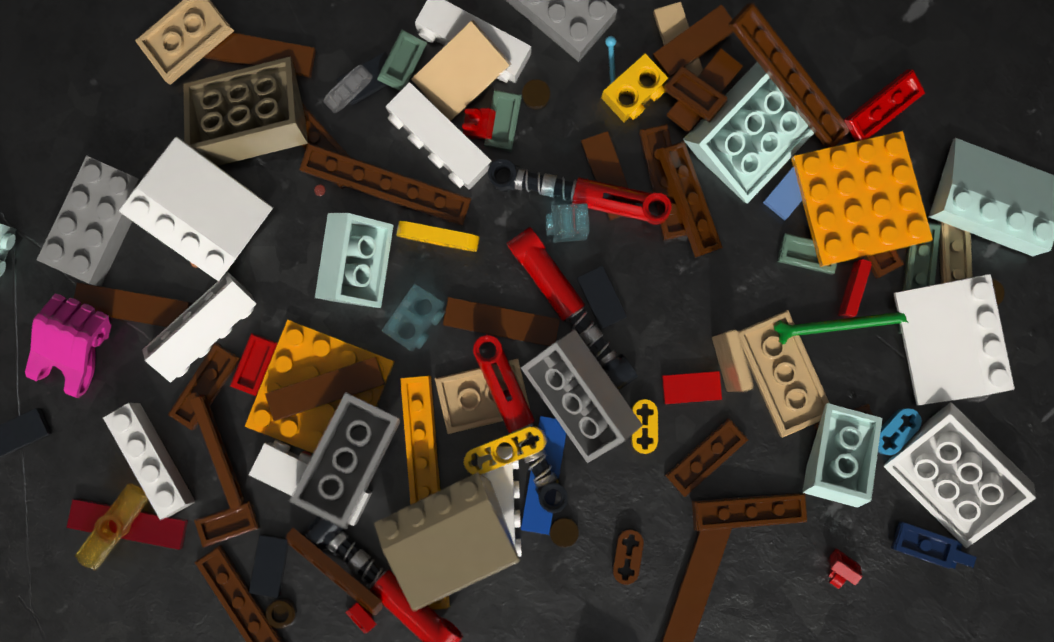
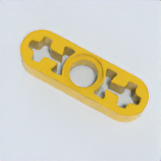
[396,221,480,252]
[464,427,547,474]

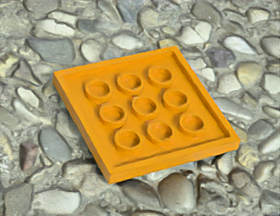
[791,131,933,267]
[245,320,395,453]

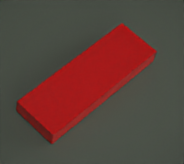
[844,69,925,142]

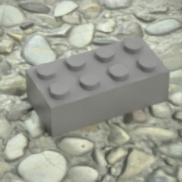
[506,0,617,62]
[37,155,142,287]
[521,330,643,463]
[290,393,400,529]

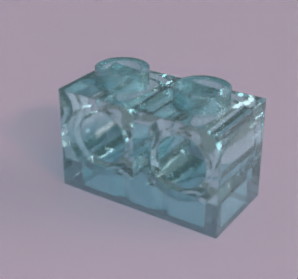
[546,203,589,242]
[382,283,445,351]

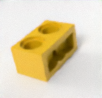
[601,53,668,122]

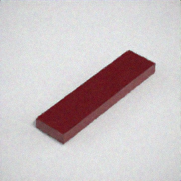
[66,498,188,550]

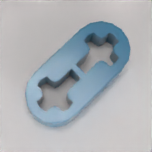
[878,408,922,455]

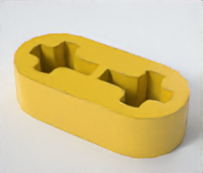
[631,399,658,454]

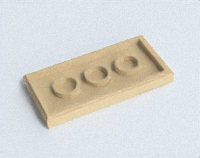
[738,310,830,438]

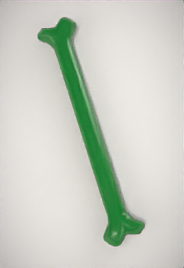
[774,312,909,345]

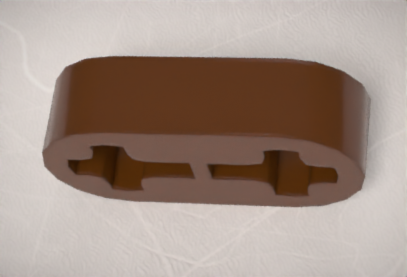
[612,528,644,585]

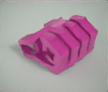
[25,294,111,398]

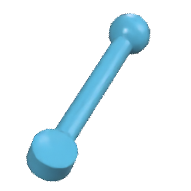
[605,36,616,83]

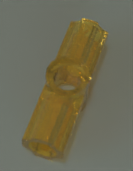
[75,483,149,571]

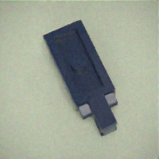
[891,521,977,569]

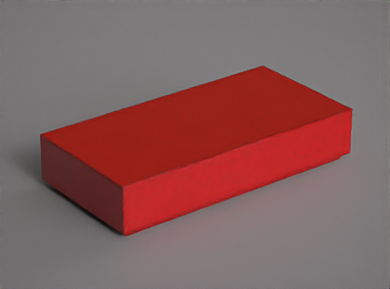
[838,259,872,318]
[230,333,278,397]
[662,371,722,404]

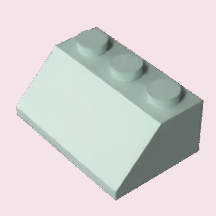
[315,213,394,308]

